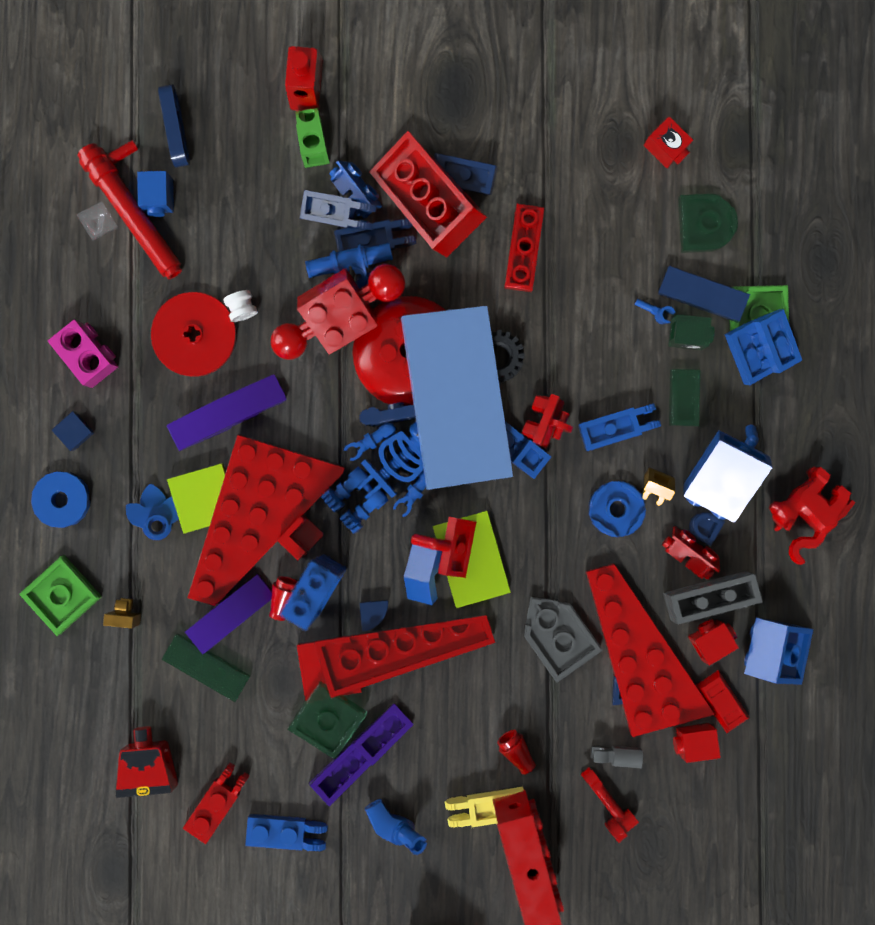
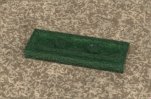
[161,634,251,702]

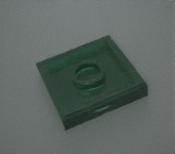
[287,681,367,760]

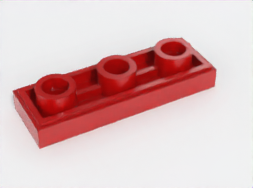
[504,204,544,292]

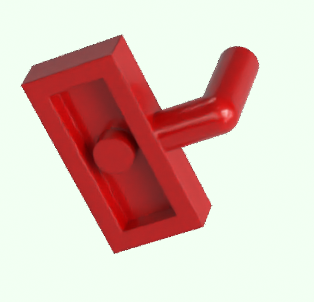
[411,517,477,578]

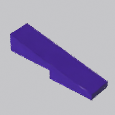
[309,703,414,807]

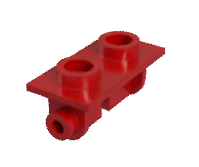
[662,526,720,580]

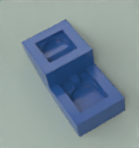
[505,421,551,479]

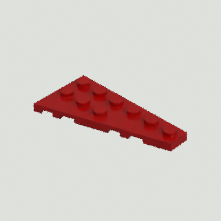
[586,564,715,737]

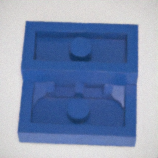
[724,309,802,385]

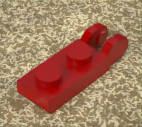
[182,762,250,844]

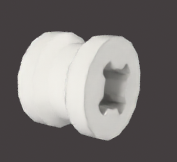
[223,290,258,322]

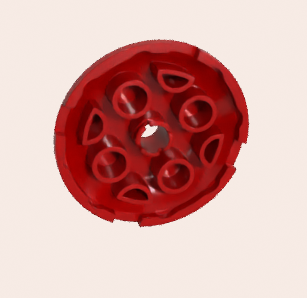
[353,296,446,406]

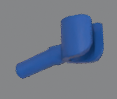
[634,298,676,324]

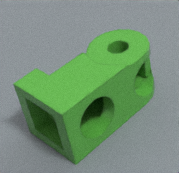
[295,108,330,168]

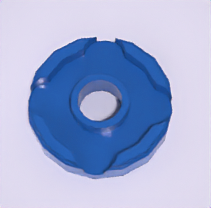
[31,472,90,528]
[589,481,646,537]

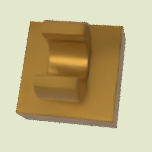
[642,467,675,506]
[103,598,141,629]

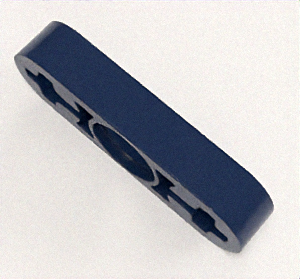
[158,84,190,168]

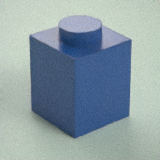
[137,171,174,217]

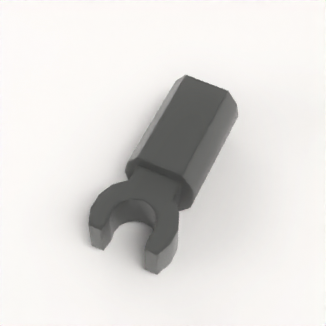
[591,745,643,769]

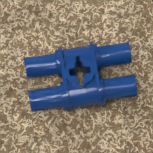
[305,243,393,289]

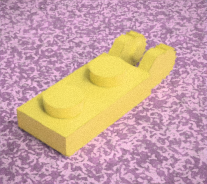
[445,787,524,828]

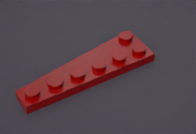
[314,615,495,698]

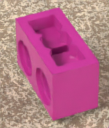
[48,319,118,388]

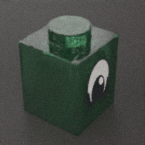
[669,315,715,350]

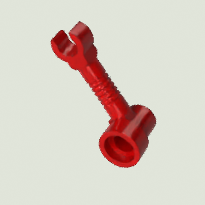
[581,767,639,843]

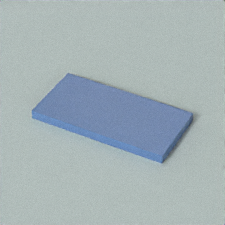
[401,306,513,490]

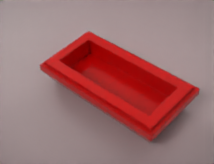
[695,670,750,733]

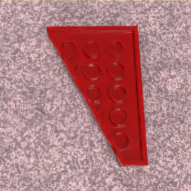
[188,435,345,606]

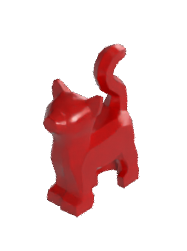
[769,466,855,565]

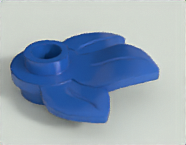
[126,484,179,540]

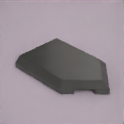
[524,596,603,683]

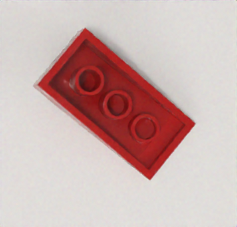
[370,131,487,257]

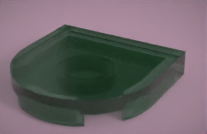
[678,194,738,253]

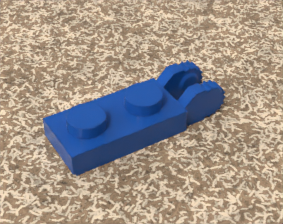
[578,404,661,451]
[245,814,327,852]

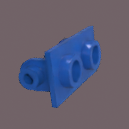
[329,161,382,219]

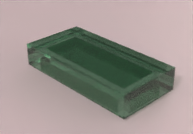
[669,369,701,427]

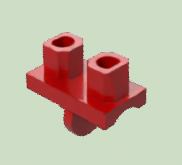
[522,394,573,449]

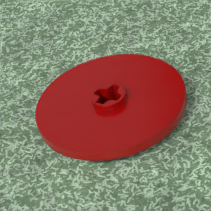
[151,292,236,377]

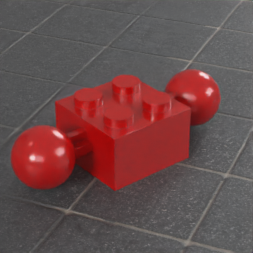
[271,264,405,360]

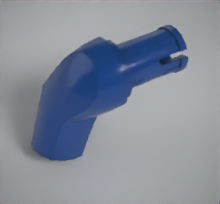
[364,799,427,855]

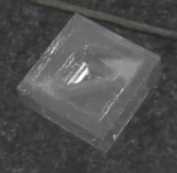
[77,201,117,241]

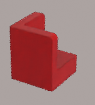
[277,515,324,560]

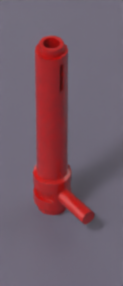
[77,140,182,280]

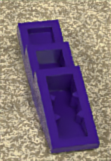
[167,374,287,451]

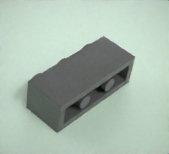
[663,571,762,624]

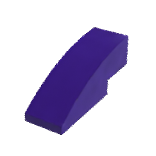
[185,574,272,654]

